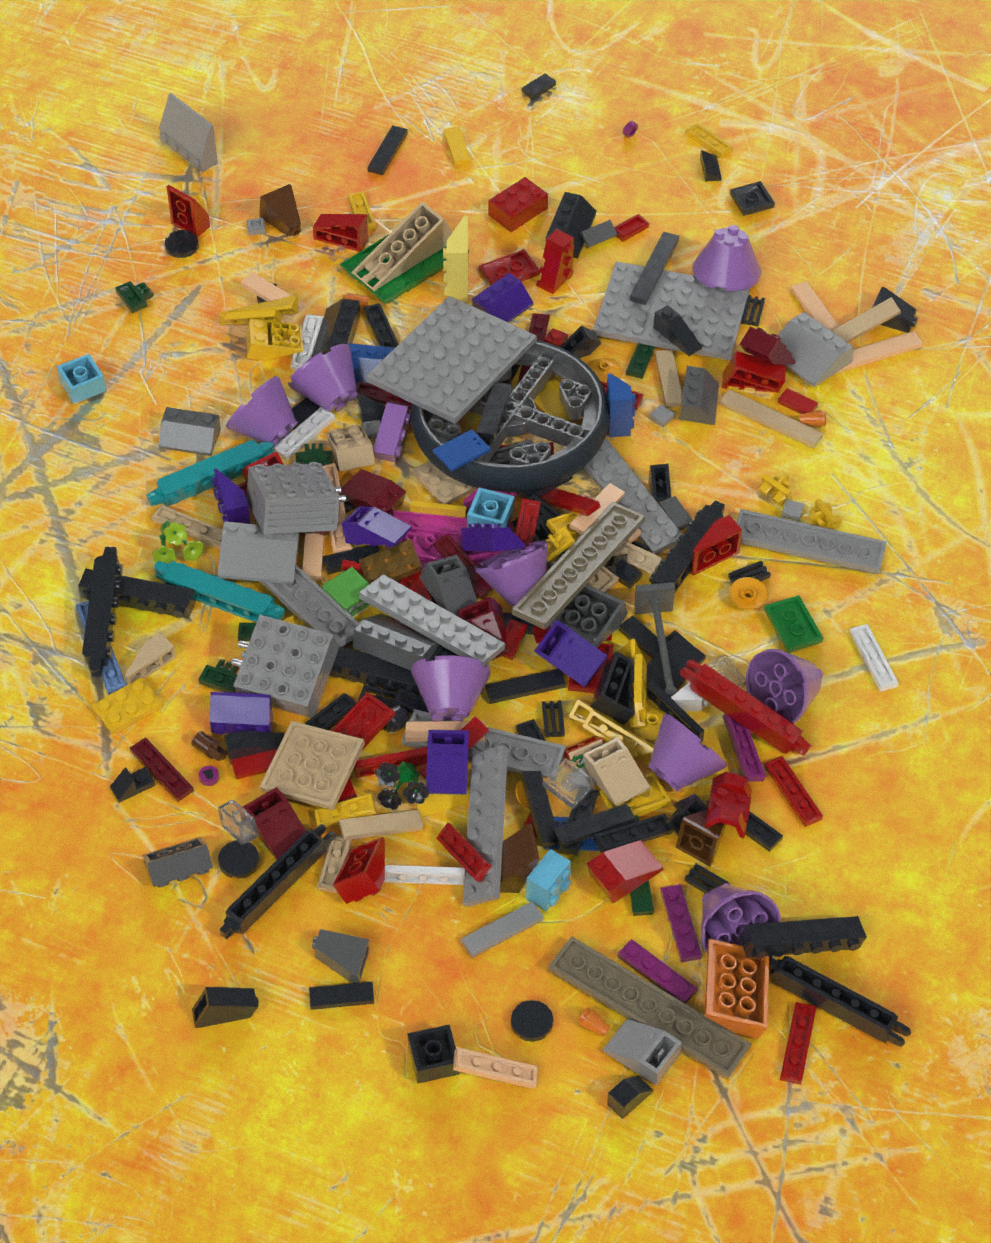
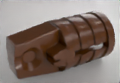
[191,731,228,761]

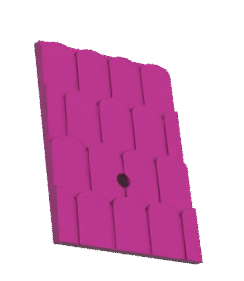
[385,510,512,573]

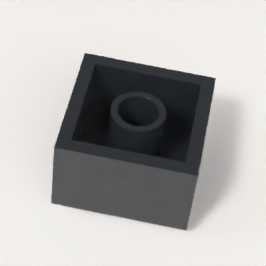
[407,1024,460,1084]

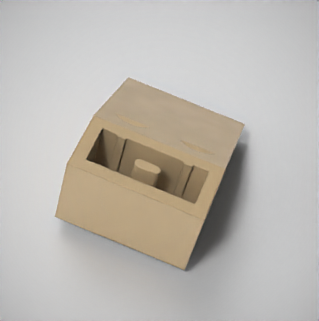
[326,425,375,471]
[583,737,650,806]

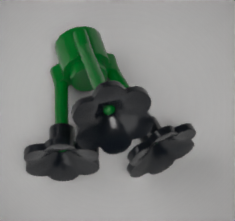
[375,761,429,810]

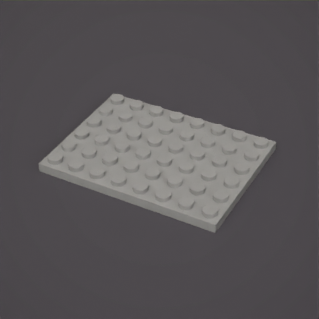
[593,261,750,360]
[366,296,537,424]

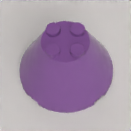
[692,225,761,291]
[288,344,358,412]
[226,376,298,447]
[475,541,548,607]
[746,649,823,724]
[411,656,490,721]
[648,713,727,792]
[701,883,781,953]

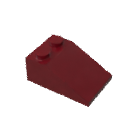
[338,469,407,515]

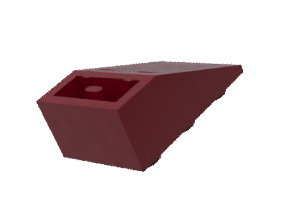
[739,326,796,364]
[458,596,508,661]
[243,787,306,860]

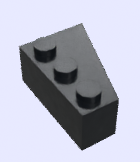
[590,651,634,725]

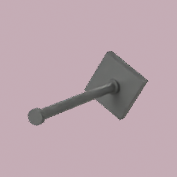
[634,582,677,696]

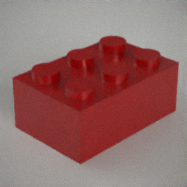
[488,177,548,232]

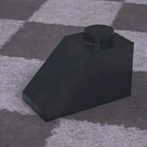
[560,325,601,358]
[607,1076,653,1119]

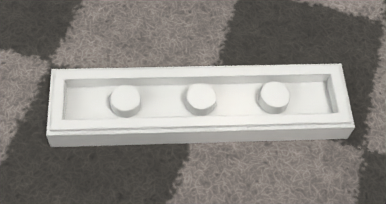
[291,314,323,370]
[273,407,335,461]
[849,624,898,692]
[384,865,465,885]

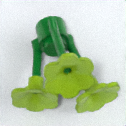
[152,521,204,564]

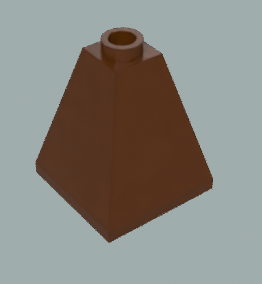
[259,184,301,236]
[675,810,727,867]

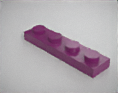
[723,714,766,782]
[660,884,702,963]
[618,939,697,1004]

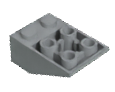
[603,1019,682,1086]

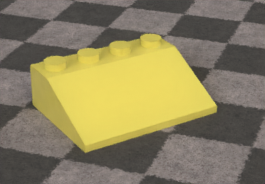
[443,216,468,303]

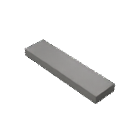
[461,901,543,958]

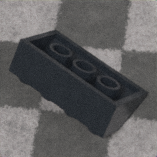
[546,192,597,259]
[312,299,361,357]

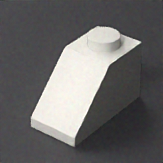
[671,682,711,711]

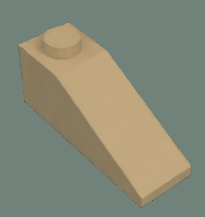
[125,632,176,685]

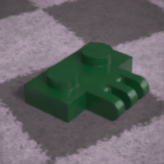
[115,281,154,313]
[296,443,333,466]
[198,659,239,693]

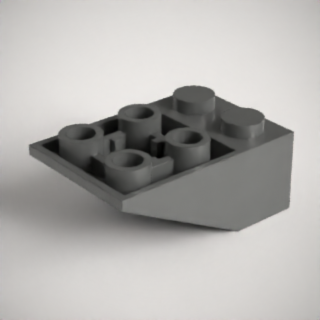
[419,555,477,616]

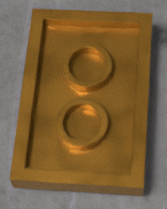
[359,539,423,584]

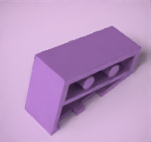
[373,402,411,463]

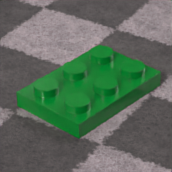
[764,595,823,653]

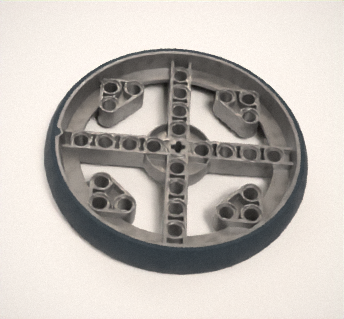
[411,340,610,492]

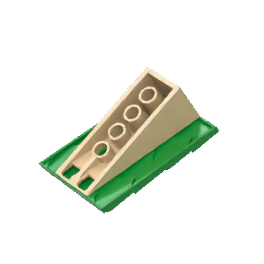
[339,201,469,304]

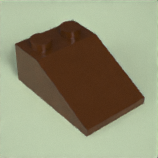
[500,824,540,893]

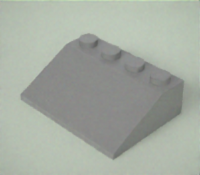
[159,93,218,173]
[778,312,853,387]
[218,522,299,584]

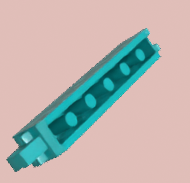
[146,440,274,507]
[154,561,285,623]

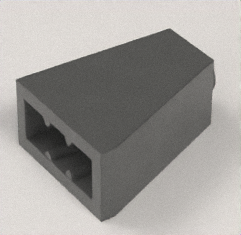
[312,929,370,983]

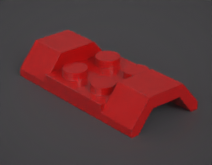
[705,771,752,838]

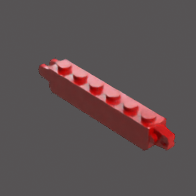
[680,659,811,756]

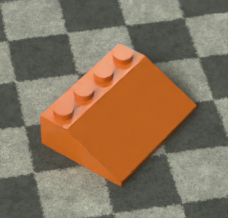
[705,939,769,1039]

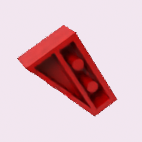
[313,214,368,252]
[536,229,574,294]
[722,351,786,393]

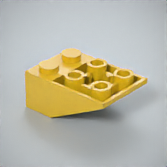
[246,318,303,360]

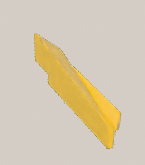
[219,294,299,326]
[618,639,647,729]
[569,699,654,757]
[415,772,511,818]

